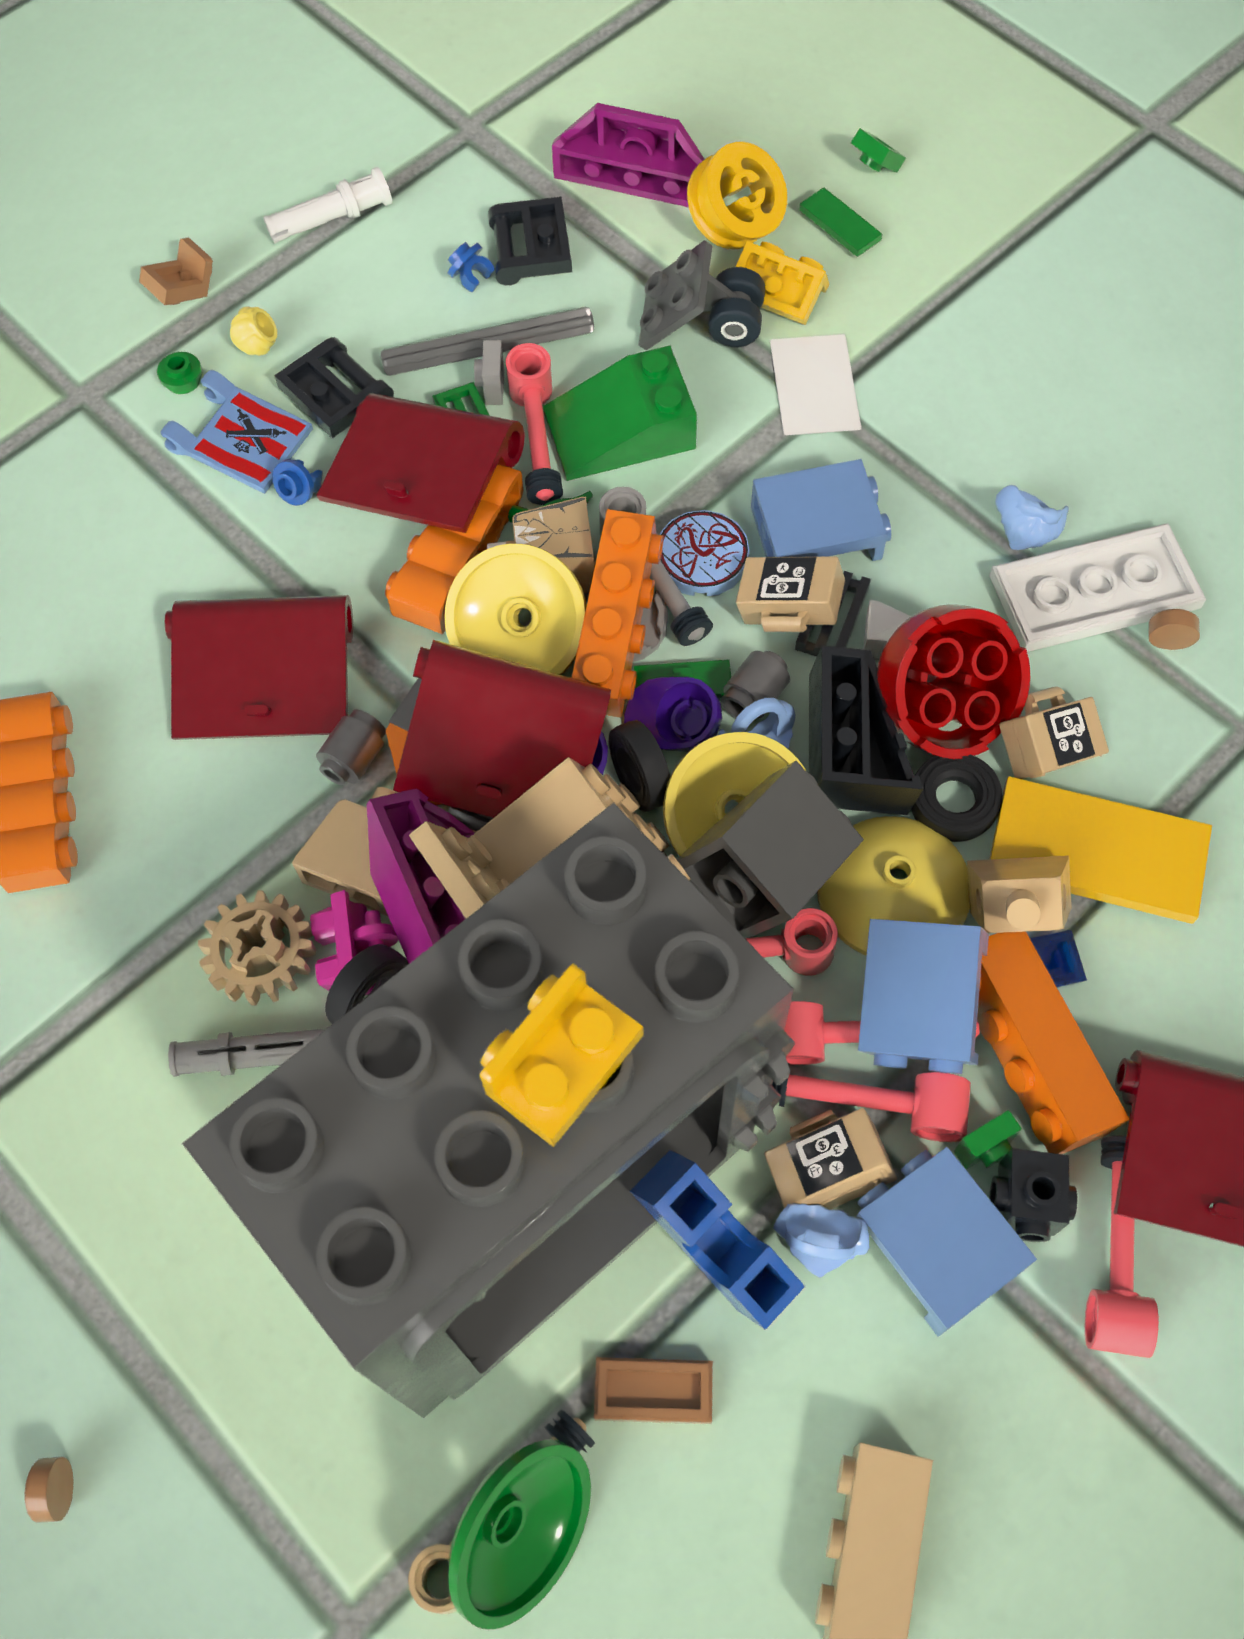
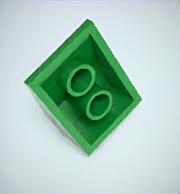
[543,345,697,481]

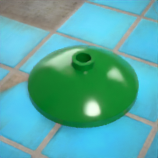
[448,1439,591,1630]

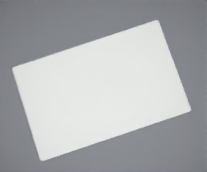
[770,334,861,435]

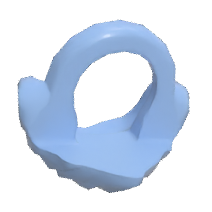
[995,485,1069,550]
[719,698,796,749]
[773,1203,869,1277]

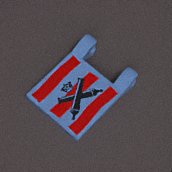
[160,370,313,494]

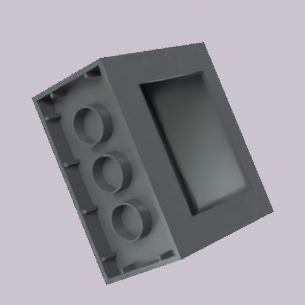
[182,802,795,1418]

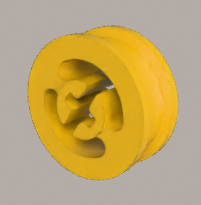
[687,142,787,250]

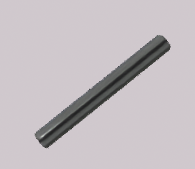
[381,307,594,376]

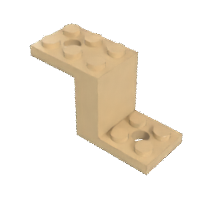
[409,757,669,919]

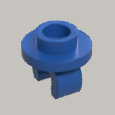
[447,242,495,292]
[272,459,323,506]

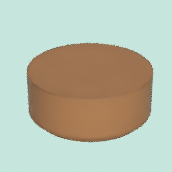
[1149,609,1200,650]
[25,1457,74,1523]

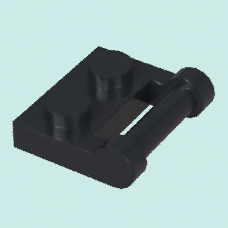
[488,197,572,286]
[274,337,394,438]

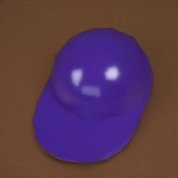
[624,677,723,752]

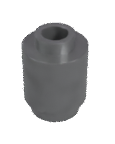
[721,651,790,721]
[316,709,386,785]

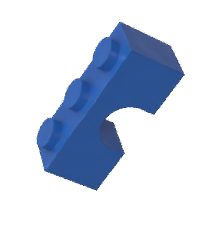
[630,1150,805,1330]

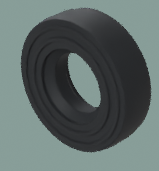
[608,720,671,812]
[911,754,1002,842]
[325,944,409,1024]

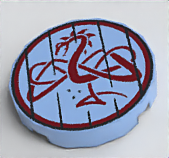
[660,510,750,596]

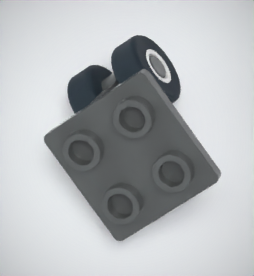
[638,240,765,350]

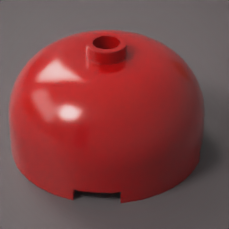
[877,604,1030,759]

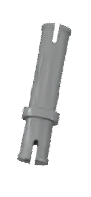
[168,1027,328,1076]

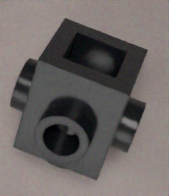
[989,1148,1078,1242]

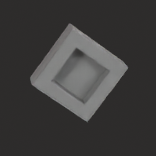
[474,340,505,405]

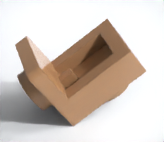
[139,237,213,305]

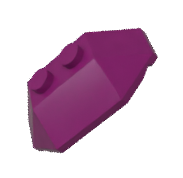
[552,103,704,207]
[366,789,475,964]

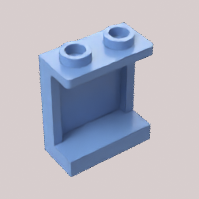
[751,459,891,561]
[858,919,989,1074]
[855,1147,1037,1337]

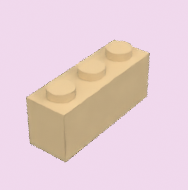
[815,1443,933,1639]

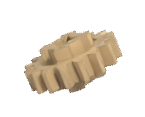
[198,890,316,1006]

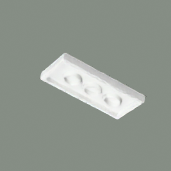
[989,523,1206,652]

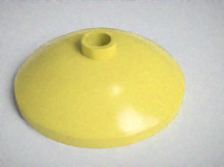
[445,544,587,675]
[663,732,806,856]
[817,816,970,956]

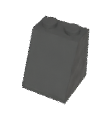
[677,761,864,938]

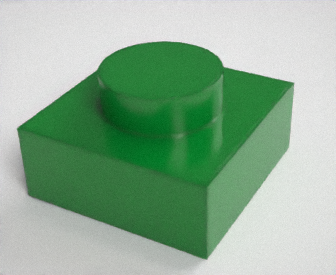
[851,128,906,173]
[954,1110,1022,1170]

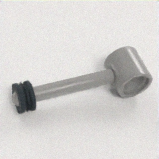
[599,487,713,646]

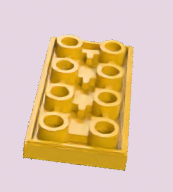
[989,776,1212,924]

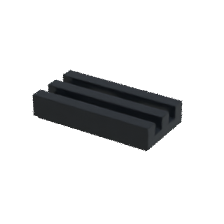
[795,571,871,657]

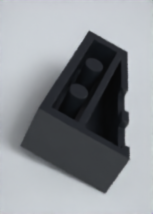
[809,645,924,815]

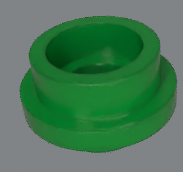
[157,352,202,394]

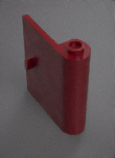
[316,393,525,533]
[165,595,353,740]
[393,640,611,818]
[1114,1050,1244,1247]

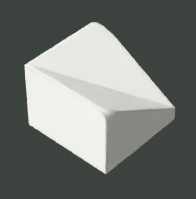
[863,600,912,659]

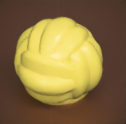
[230,306,277,356]

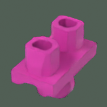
[310,890,398,996]

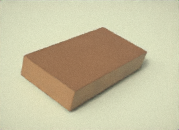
[594,1357,713,1424]

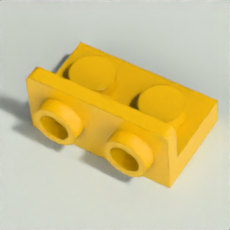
[735,241,830,325]
[480,963,644,1147]

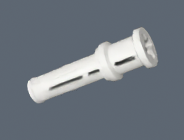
[263,167,392,244]

